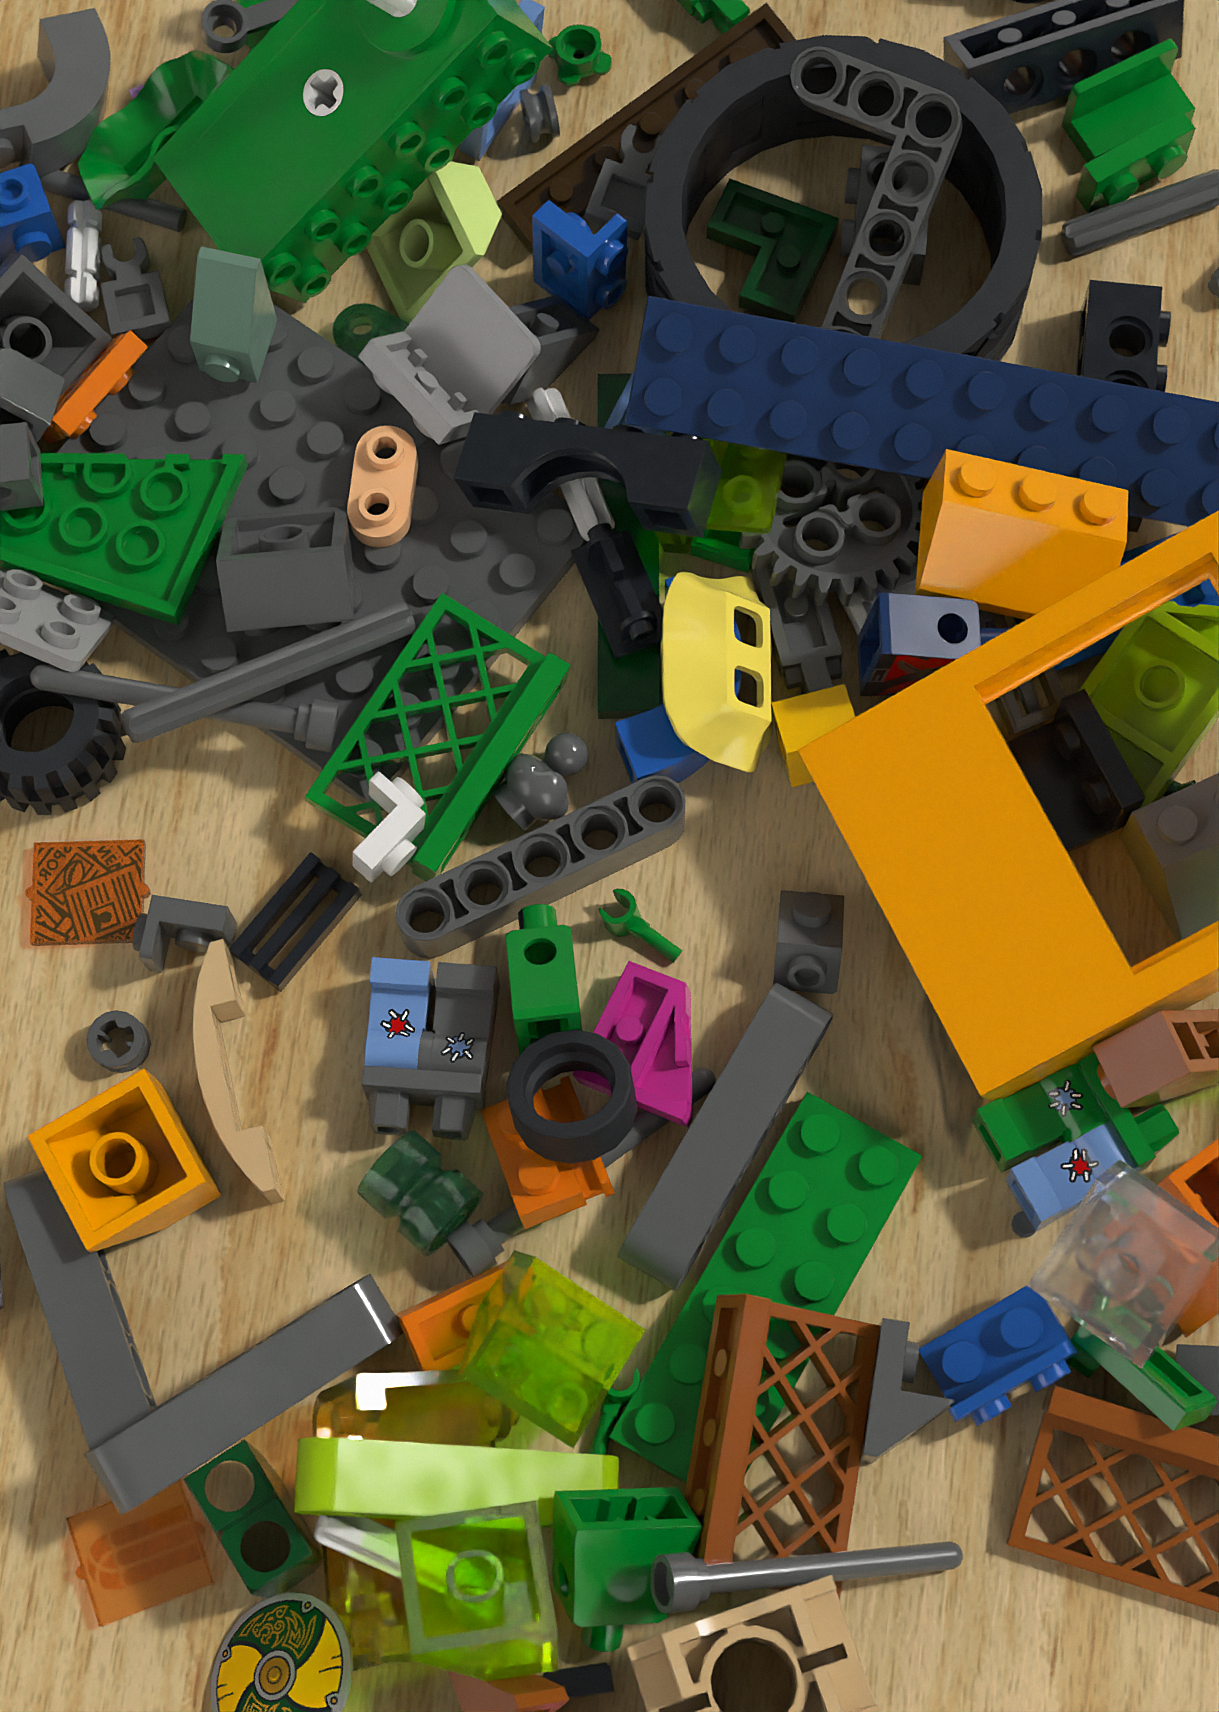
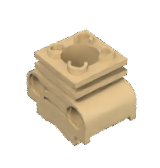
[627,1575,880,1712]

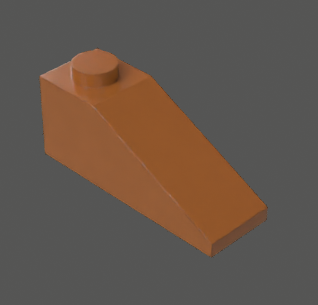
[1093,1009,1219,1108]

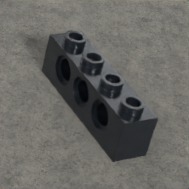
[943,0,1185,114]
[1076,280,1171,532]

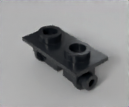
[571,523,663,659]

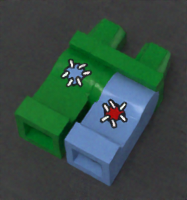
[972,1052,1179,1232]

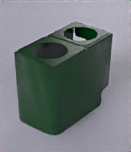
[183,1439,323,1598]

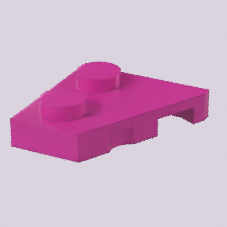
[572,961,693,1128]

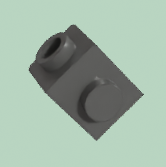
[773,890,844,994]

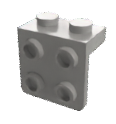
[358,264,541,445]
[0,567,114,672]

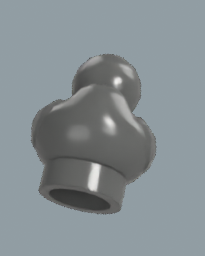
[493,733,588,830]

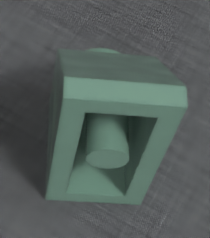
[190,246,277,383]

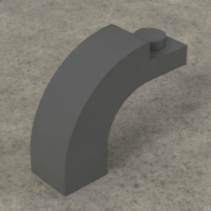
[0,8,111,177]

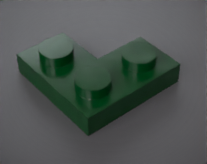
[707,178,839,323]

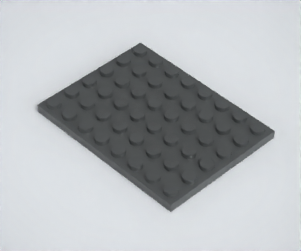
[57,298,588,803]

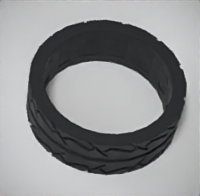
[644,35,1042,361]

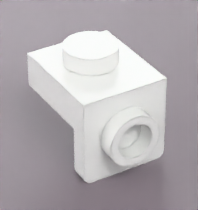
[353,771,426,883]

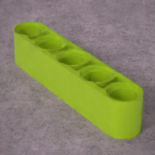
[294,1437,619,1528]

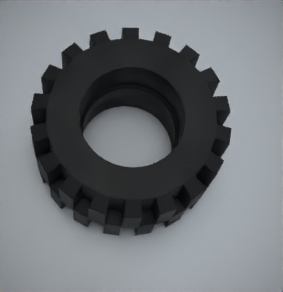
[0,649,127,815]

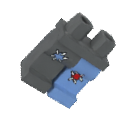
[361,957,500,1141]

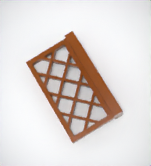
[684,1294,880,1600]
[1006,1384,1219,1612]

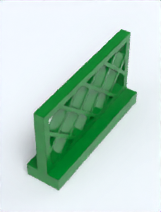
[305,593,571,881]

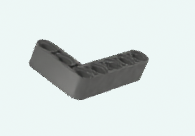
[790,46,963,339]

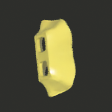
[661,572,774,773]

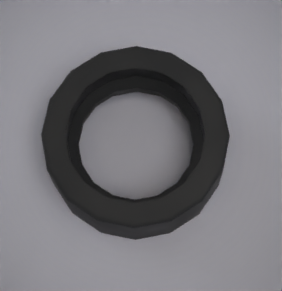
[506,1029,638,1164]

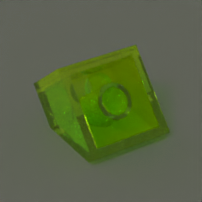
[395,1500,558,1681]

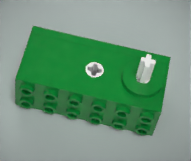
[152,0,553,303]

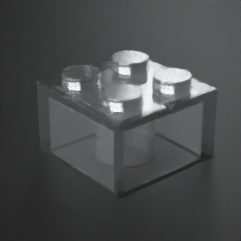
[1027,1159,1219,1368]

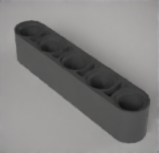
[395,775,686,958]
[618,983,834,1291]
[4,1167,157,1450]
[84,1274,403,1515]

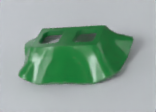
[78,49,234,210]

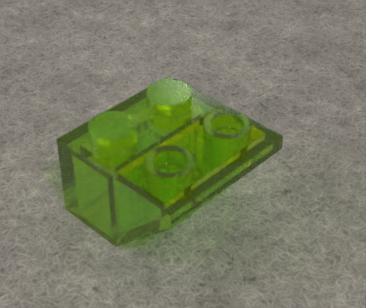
[458,1250,645,1448]

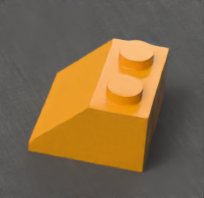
[27,1068,222,1253]

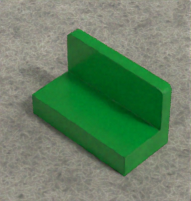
[1062,39,1196,163]

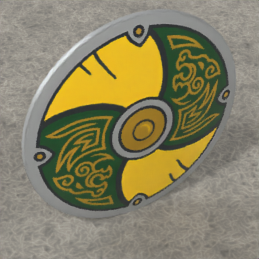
[211,1592,353,1712]

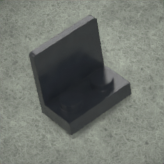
[1006,688,1145,853]

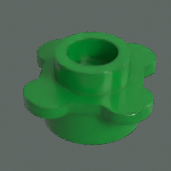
[548,24,612,86]

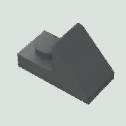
[860,1318,954,1464]

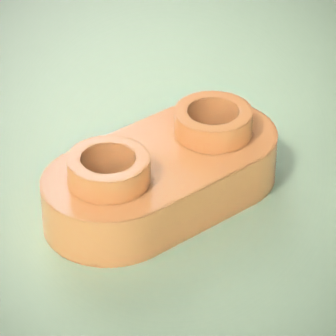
[347,425,419,548]

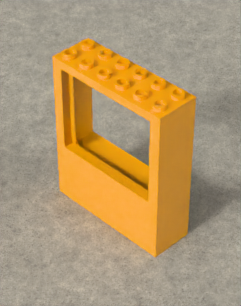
[798,510,1219,1101]

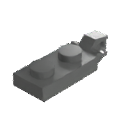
[750,546,843,695]

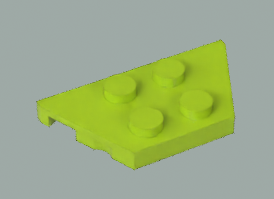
[1079,601,1219,808]

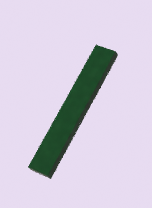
[598,374,660,719]

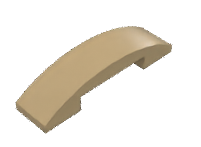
[192,939,284,1204]

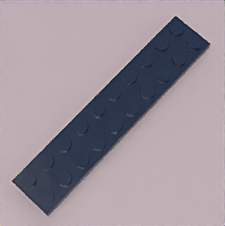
[625,296,1219,527]

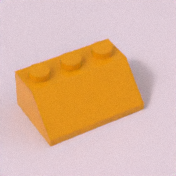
[915,449,1128,620]

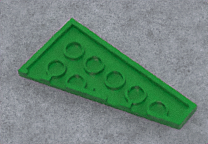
[0,453,248,626]

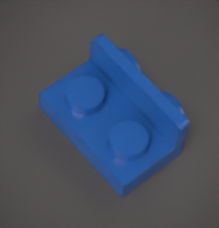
[532,200,628,321]
[919,1281,1078,1427]

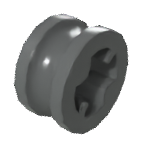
[519,84,560,143]
[86,1010,151,1073]

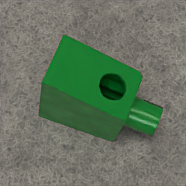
[506,904,583,1055]
[552,1487,702,1652]

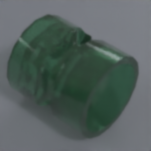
[357,1130,484,1257]

